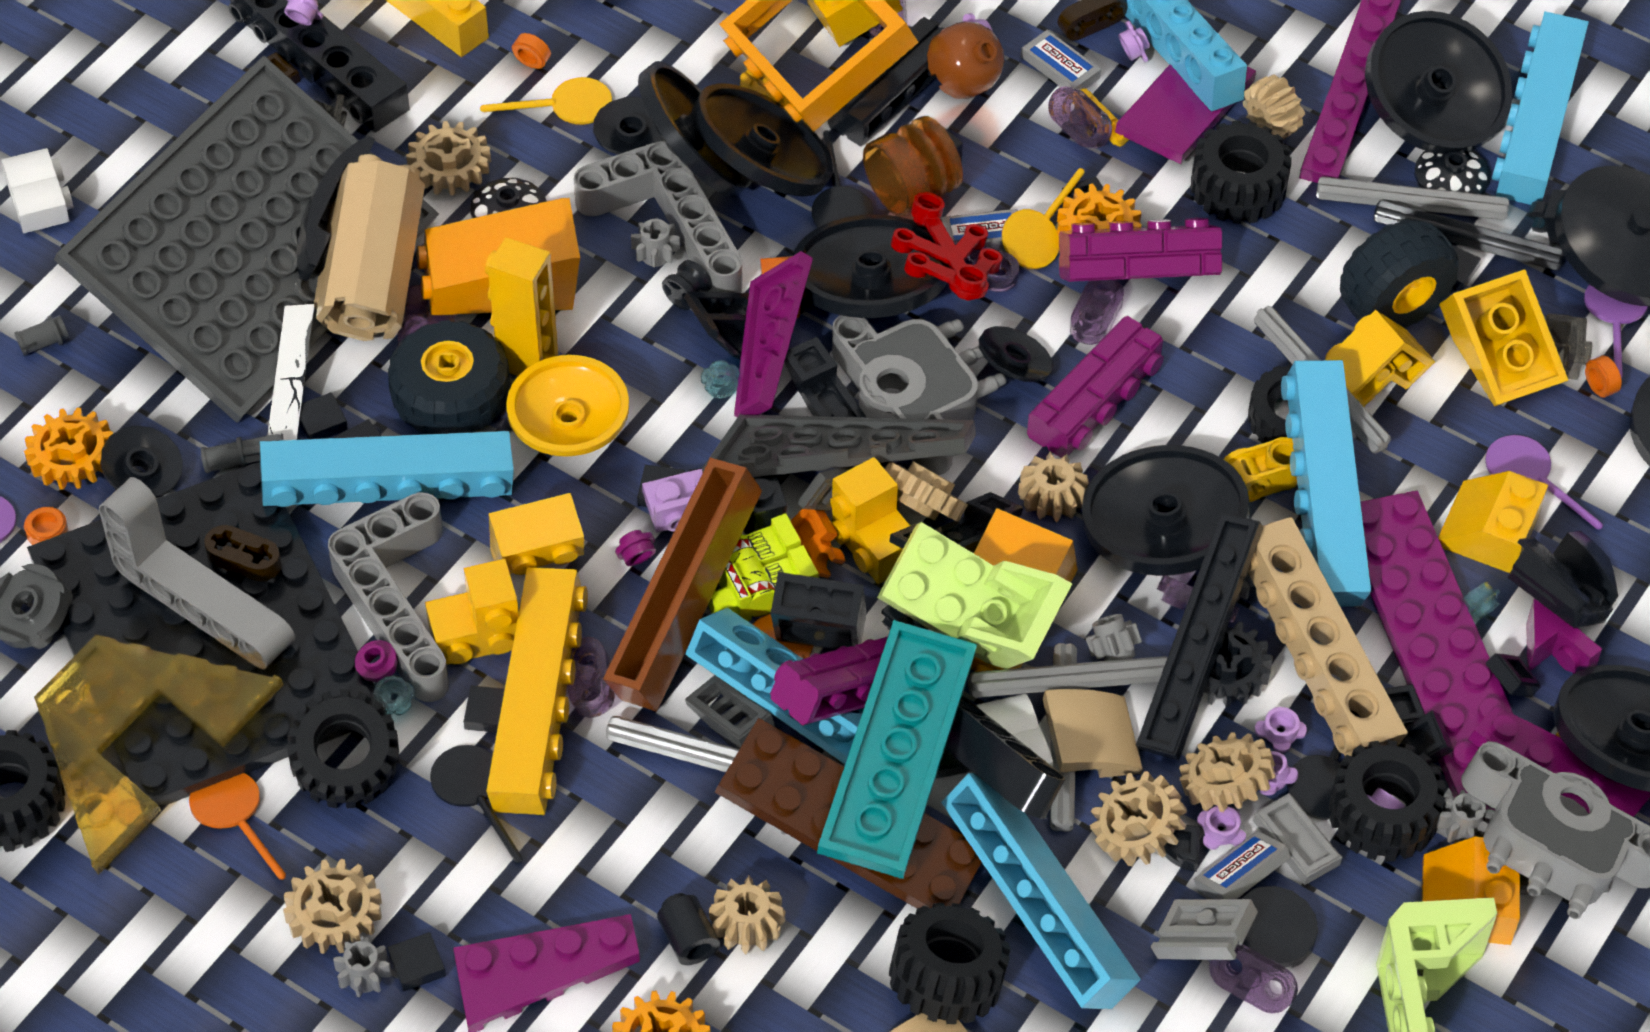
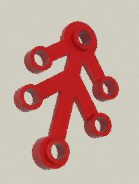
[891,192,1003,300]

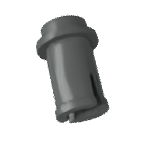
[14,315,69,356]

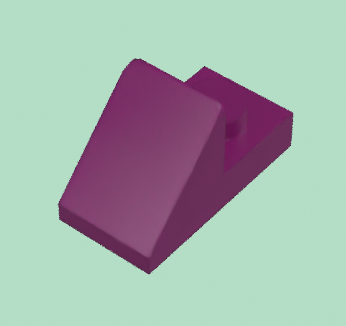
[1526,599,1602,674]

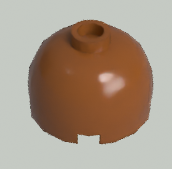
[927,21,1005,99]

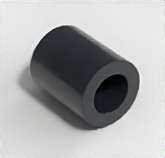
[657,893,720,965]

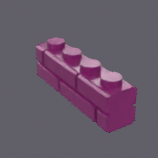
[1059,218,1222,282]
[1027,316,1164,458]
[770,636,888,725]

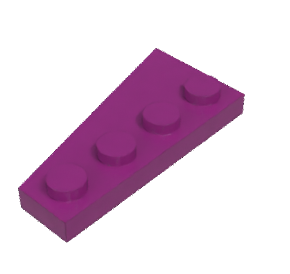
[734,251,813,418]
[1468,705,1650,817]
[453,914,640,1032]

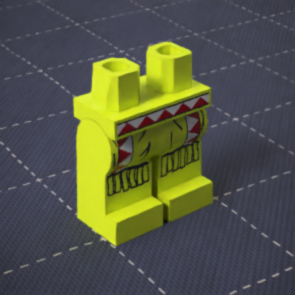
[708,513,819,621]

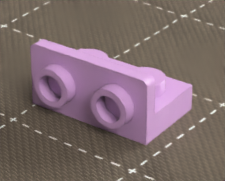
[642,469,702,533]

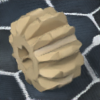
[1243,74,1305,139]
[1018,451,1089,523]
[709,875,785,955]

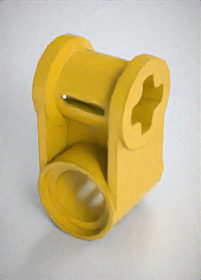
[1223,437,1297,502]

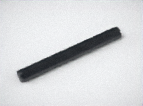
[1374,200,1564,271]

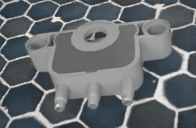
[832,315,1007,475]
[1461,742,1650,919]

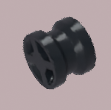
[662,260,712,310]

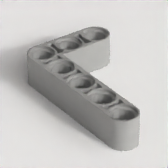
[573,141,743,293]
[99,477,295,669]
[328,492,449,702]

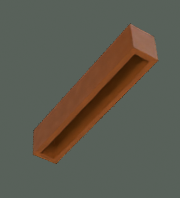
[603,457,762,712]

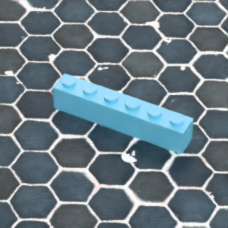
[1492,11,1589,205]
[1281,360,1371,607]
[260,431,514,507]
[941,773,1141,1009]

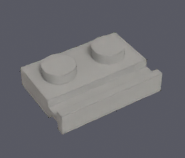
[1151,899,1258,960]

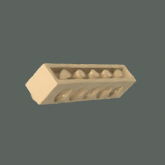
[1247,517,1408,756]

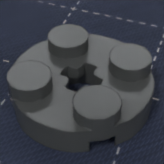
[0,564,73,649]

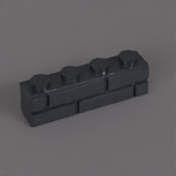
[828,17,944,147]

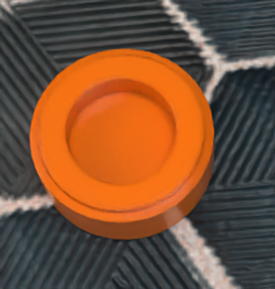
[512,33,551,69]
[1585,355,1622,398]
[24,507,68,545]

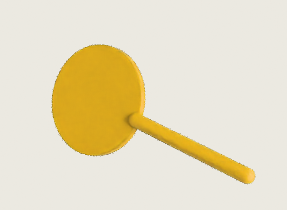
[480,77,612,125]
[1002,168,1085,269]

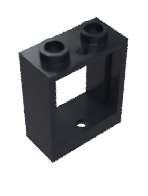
[771,572,867,650]

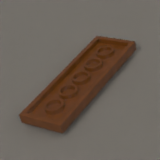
[715,718,981,909]

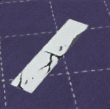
[267,304,314,440]

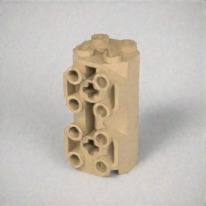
[314,154,425,341]

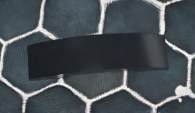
[296,136,375,282]
[784,337,888,466]
[889,492,1023,553]

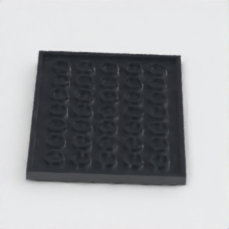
[27,461,387,814]

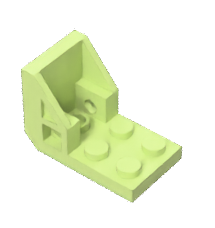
[877,522,1072,669]
[1376,898,1497,1032]

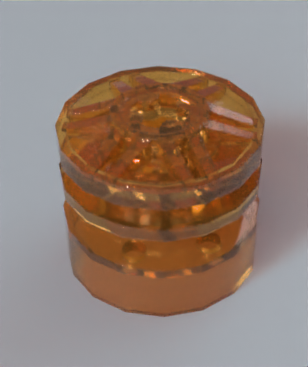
[863,116,963,216]

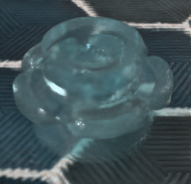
[701,360,740,399]
[1461,582,1500,619]
[374,675,415,716]

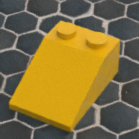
[1439,269,1568,407]

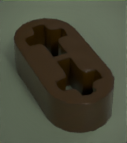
[1057,0,1128,41]
[204,525,282,582]

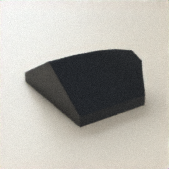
[684,292,749,360]

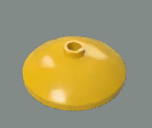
[506,355,629,457]

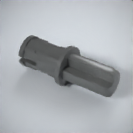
[201,434,283,473]

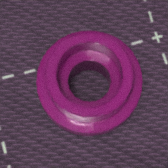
[615,530,656,566]
[355,640,398,682]

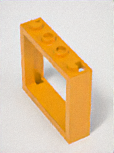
[719,0,919,132]

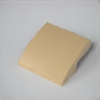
[1043,689,1143,778]

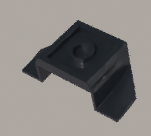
[1508,531,1618,628]

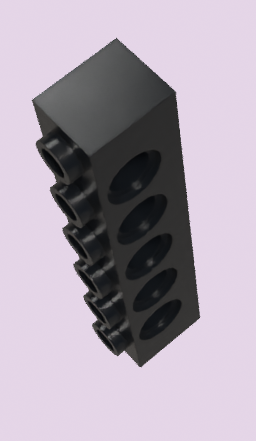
[229,0,410,133]

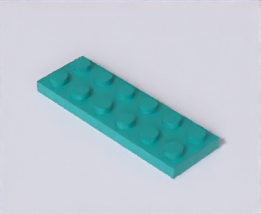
[817,620,977,879]

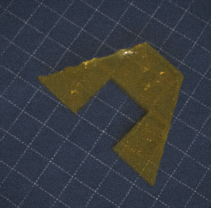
[34,635,284,874]

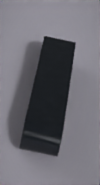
[945,695,1065,819]

